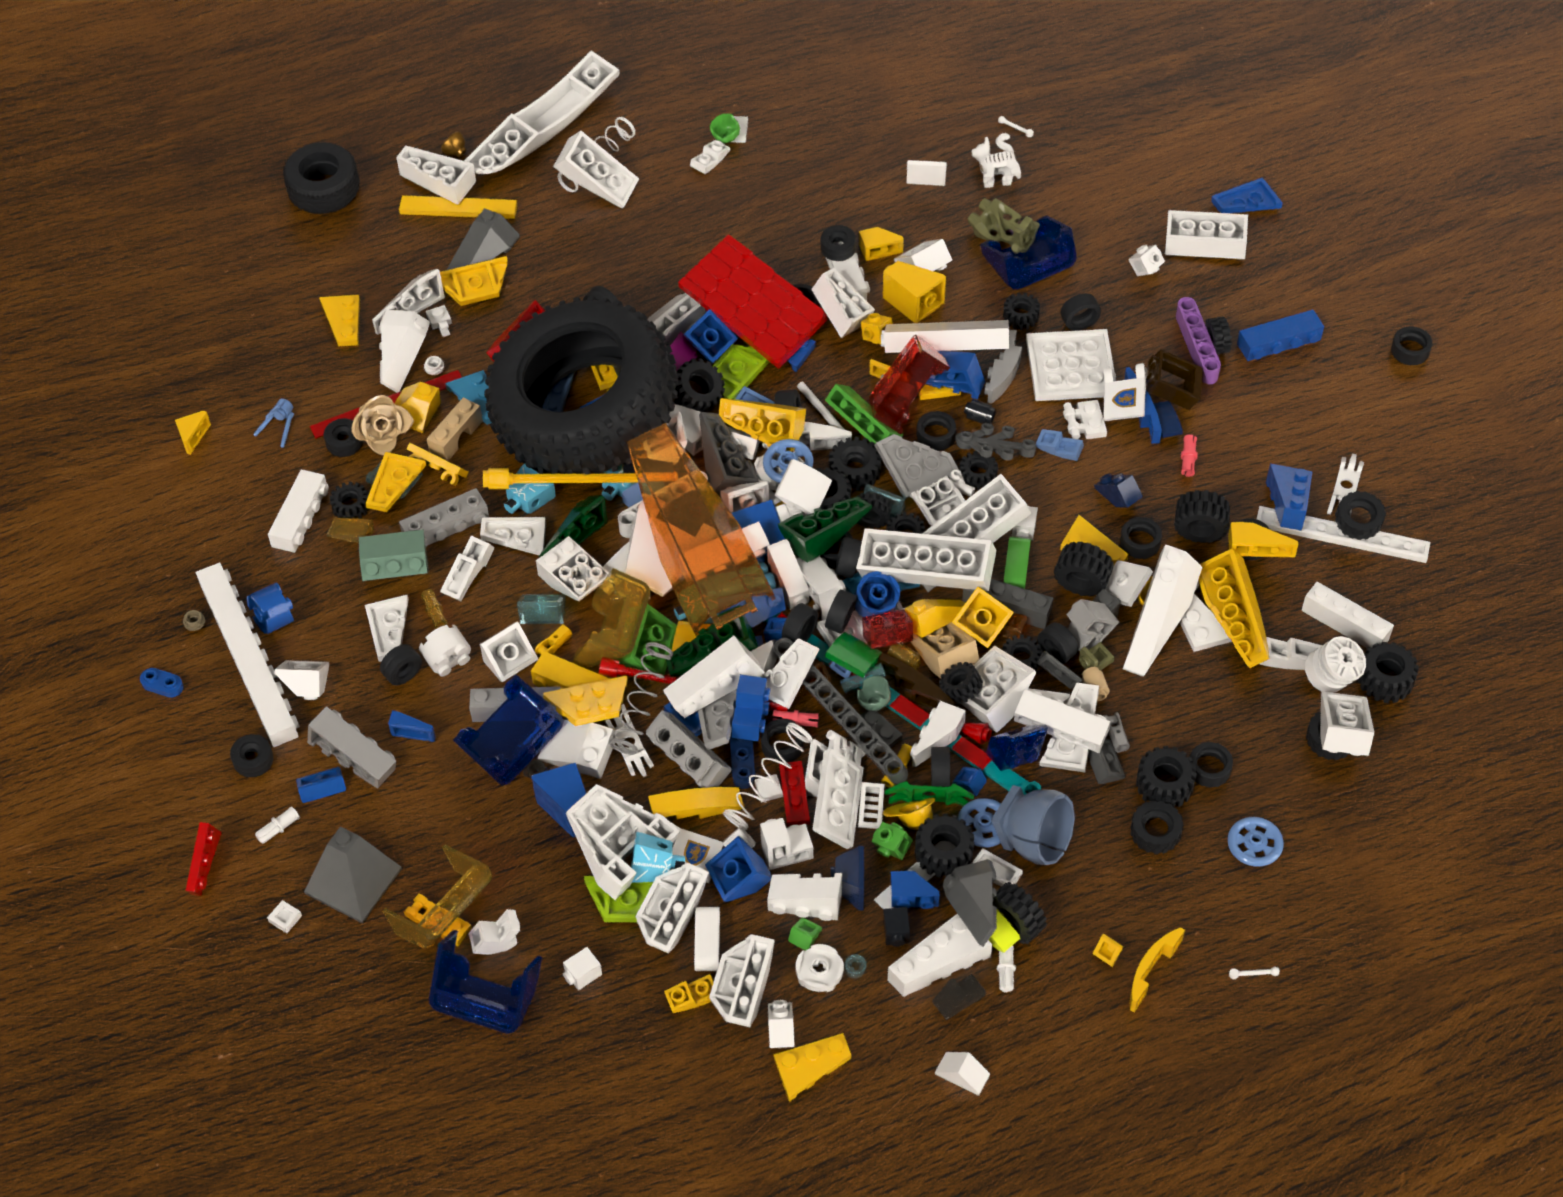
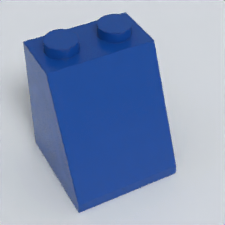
[727,500,785,565]
[531,762,586,837]

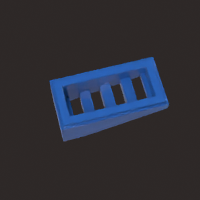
[388,710,436,742]

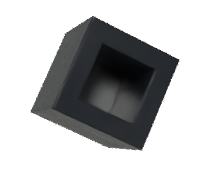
[883,907,910,947]

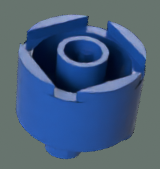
[854,571,900,622]
[247,583,294,634]

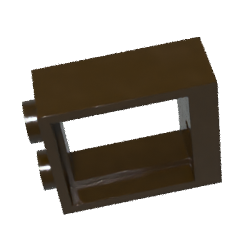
[1146,349,1203,410]

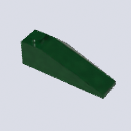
[539,495,608,558]
[666,605,758,677]

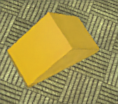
[175,411,211,455]

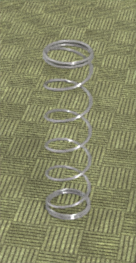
[610,642,673,755]

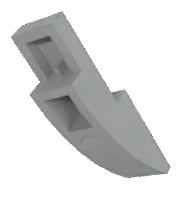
[985,329,1022,404]

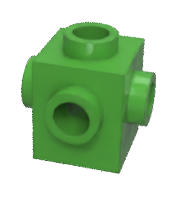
[871,822,913,860]

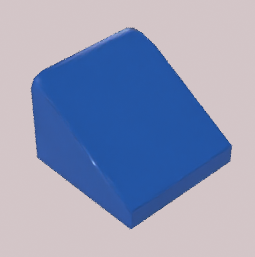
[764,617,787,643]
[952,767,987,796]

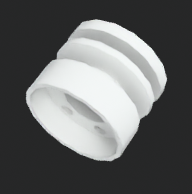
[1305,636,1366,693]

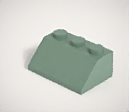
[359,529,429,581]

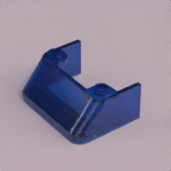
[429,929,542,1034]

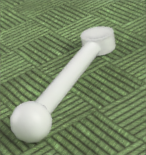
[998,116,1034,137]
[1229,967,1280,979]

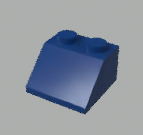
[683,309,738,364]

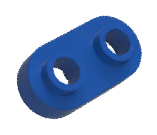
[140,668,184,698]

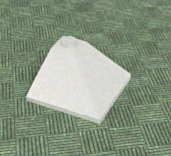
[959,646,1036,732]

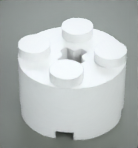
[419,625,471,677]

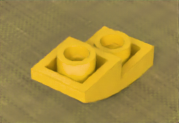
[664,974,714,1013]

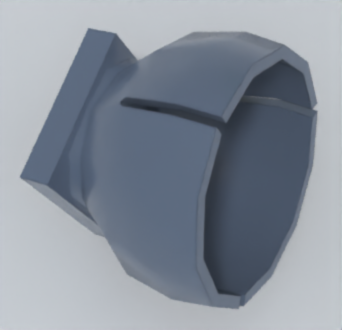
[991,785,1075,865]

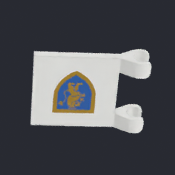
[1103,363,1148,421]
[670,823,724,883]

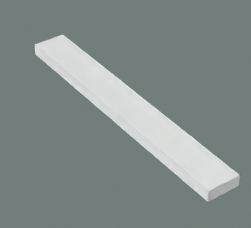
[1257,506,1430,563]

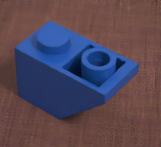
[890,871,939,909]

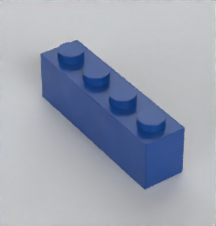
[1237,310,1324,361]

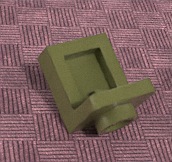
[1079,642,1115,670]

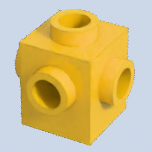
[860,313,893,344]

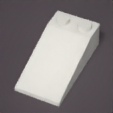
[553,131,639,208]

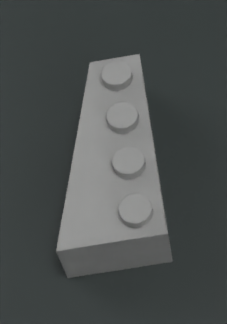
[307,706,396,789]

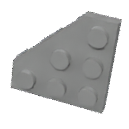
[874,434,959,500]

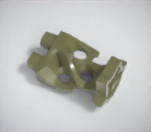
[968,198,1040,254]

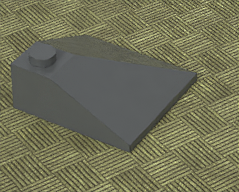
[304,826,402,924]

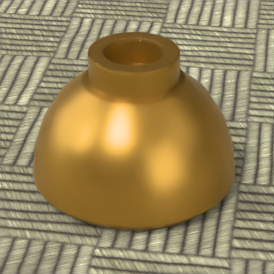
[441,132,467,158]

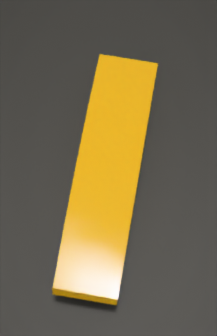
[648,787,744,819]

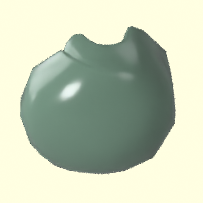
[857,676,891,711]

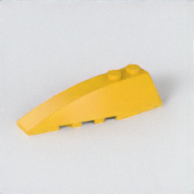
[1198,548,1270,668]

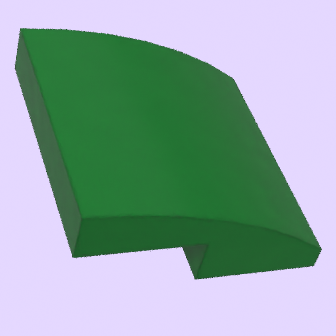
[825,632,883,678]

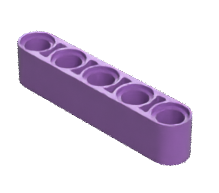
[1176,297,1221,384]

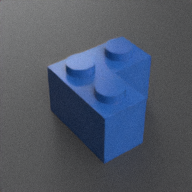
[732,674,770,741]

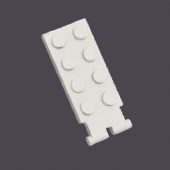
[813,730,865,849]

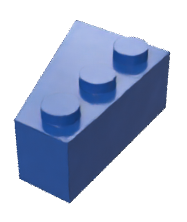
[911,351,985,399]
[1266,463,1313,531]

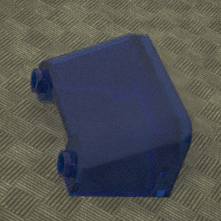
[980,216,1077,290]
[453,674,564,785]

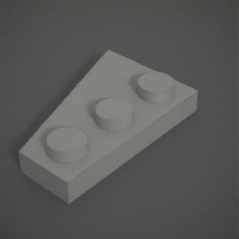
[698,689,737,750]

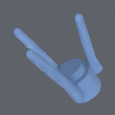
[254,399,295,448]

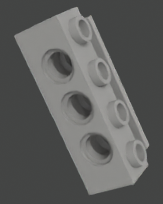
[646,710,732,788]

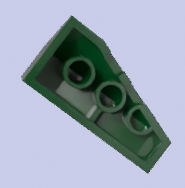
[778,497,872,563]

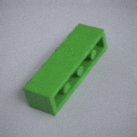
[825,384,903,444]

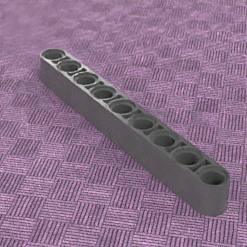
[774,638,908,784]

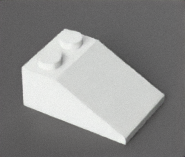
[1321,691,1374,756]
[537,718,617,779]

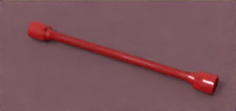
[599,657,788,711]

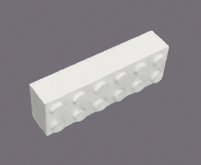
[922,474,1031,592]
[856,529,997,591]

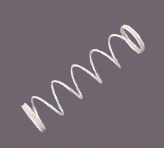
[558,117,635,192]
[723,723,812,830]

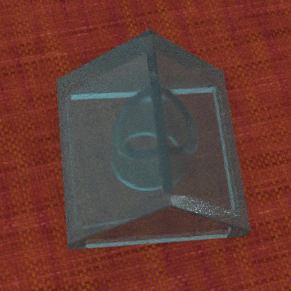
[517,594,565,624]

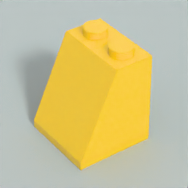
[883,261,946,323]

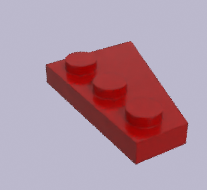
[185,822,222,896]

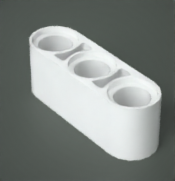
[695,907,720,971]

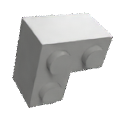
[1067,599,1119,651]

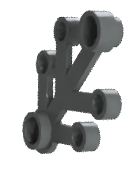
[955,423,1036,460]

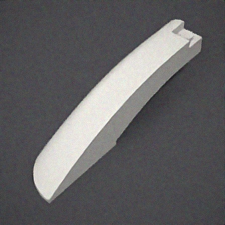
[464,51,620,174]

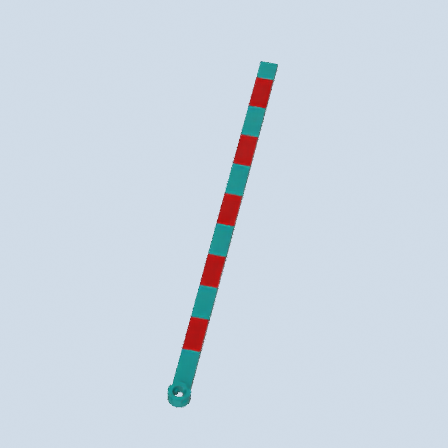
[707,572,1041,795]

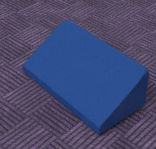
[296,767,346,803]

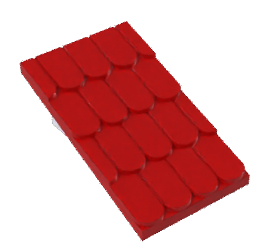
[678,234,828,369]

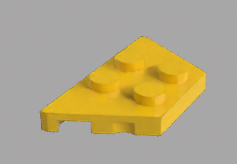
[440,256,508,306]
[543,676,627,726]

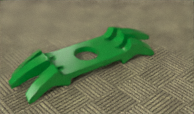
[885,781,974,806]

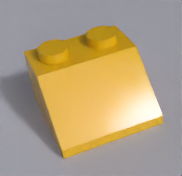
[952,587,1014,648]

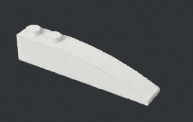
[1123,544,1202,677]

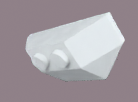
[636,863,709,953]
[709,934,775,1027]

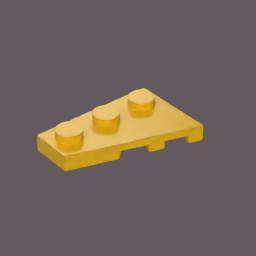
[1060,515,1128,566]

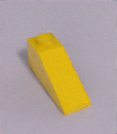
[1228,521,1298,557]
[905,599,965,638]

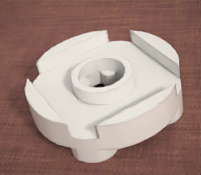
[796,944,844,992]

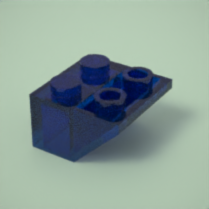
[986,725,1048,771]

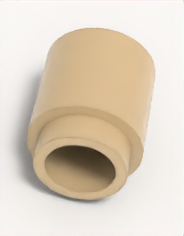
[1082,667,1110,701]

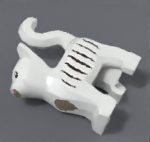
[971,133,1021,188]

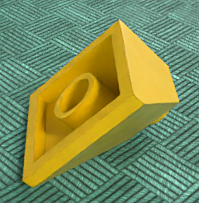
[394,382,441,433]

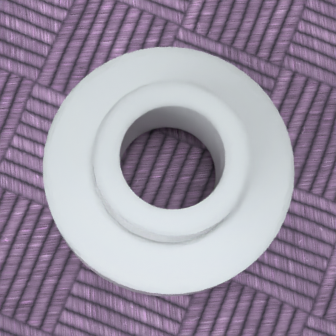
[424,356,445,375]

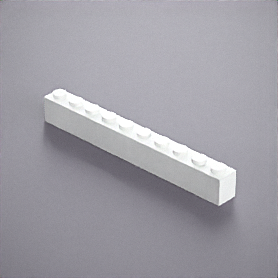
[195,563,300,748]

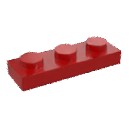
[779,761,810,827]

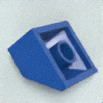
[705,836,772,902]

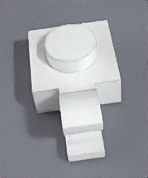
[426,305,452,337]

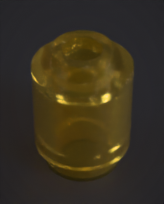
[887,642,921,670]

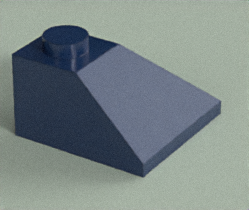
[831,846,864,910]

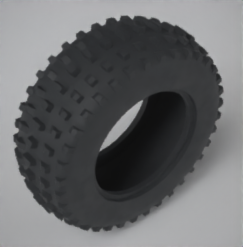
[484,296,678,474]

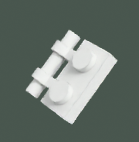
[1063,400,1107,439]

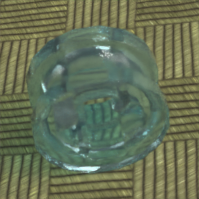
[844,954,867,978]

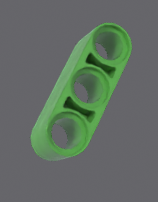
[1003,536,1031,589]

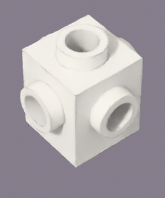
[1128,245,1165,276]

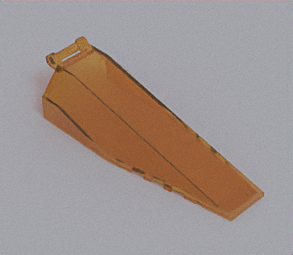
[627,423,776,637]

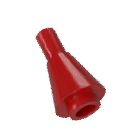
[961,722,992,745]

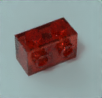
[862,609,913,649]

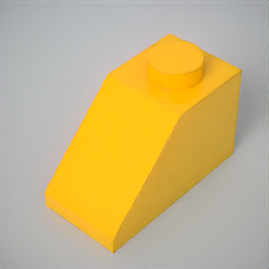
[859,227,904,261]

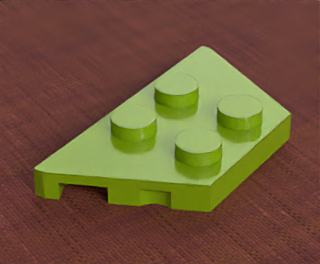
[712,344,770,399]
[584,876,653,922]

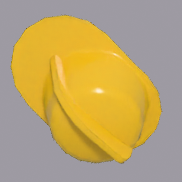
[882,798,935,830]

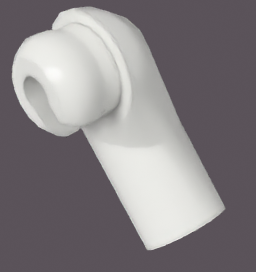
[949,469,975,497]

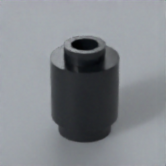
[964,399,996,424]

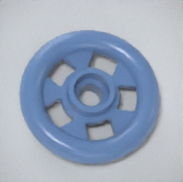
[763,439,813,483]
[957,798,1001,848]
[1228,817,1284,867]

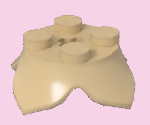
[351,395,414,456]

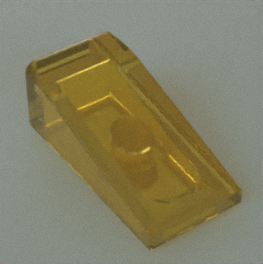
[327,518,374,543]

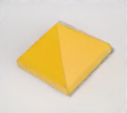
[1092,934,1124,967]

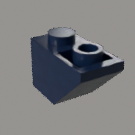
[1094,473,1143,508]

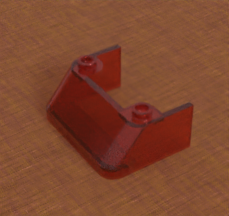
[869,334,950,434]

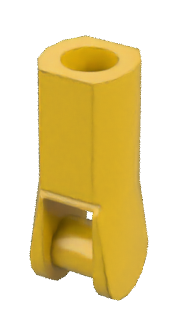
[534,624,572,655]

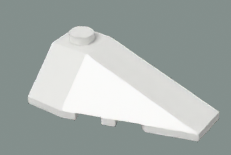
[379,310,430,393]

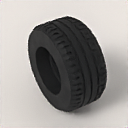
[283,142,360,214]

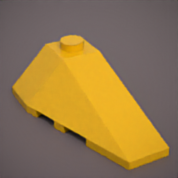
[719,398,806,452]

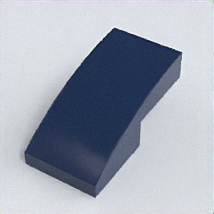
[1153,401,1183,438]

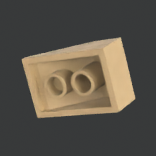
[905,622,979,678]

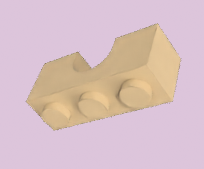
[427,397,483,461]

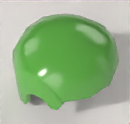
[710,114,740,143]

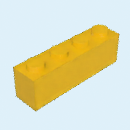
[531,651,610,689]

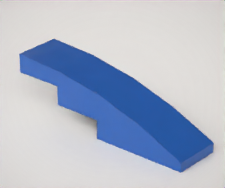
[1124,367,1162,444]

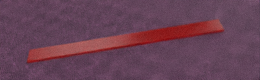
[310,370,462,439]

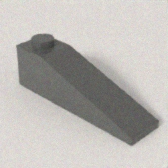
[447,208,520,270]
[699,412,759,495]
[943,859,997,947]

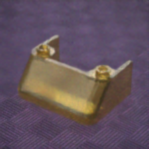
[383,844,492,948]

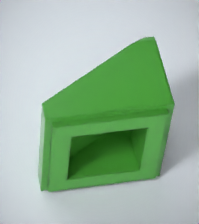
[788,918,822,950]

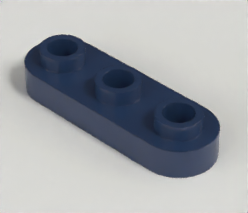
[730,731,755,789]

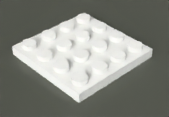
[1026,329,1116,401]

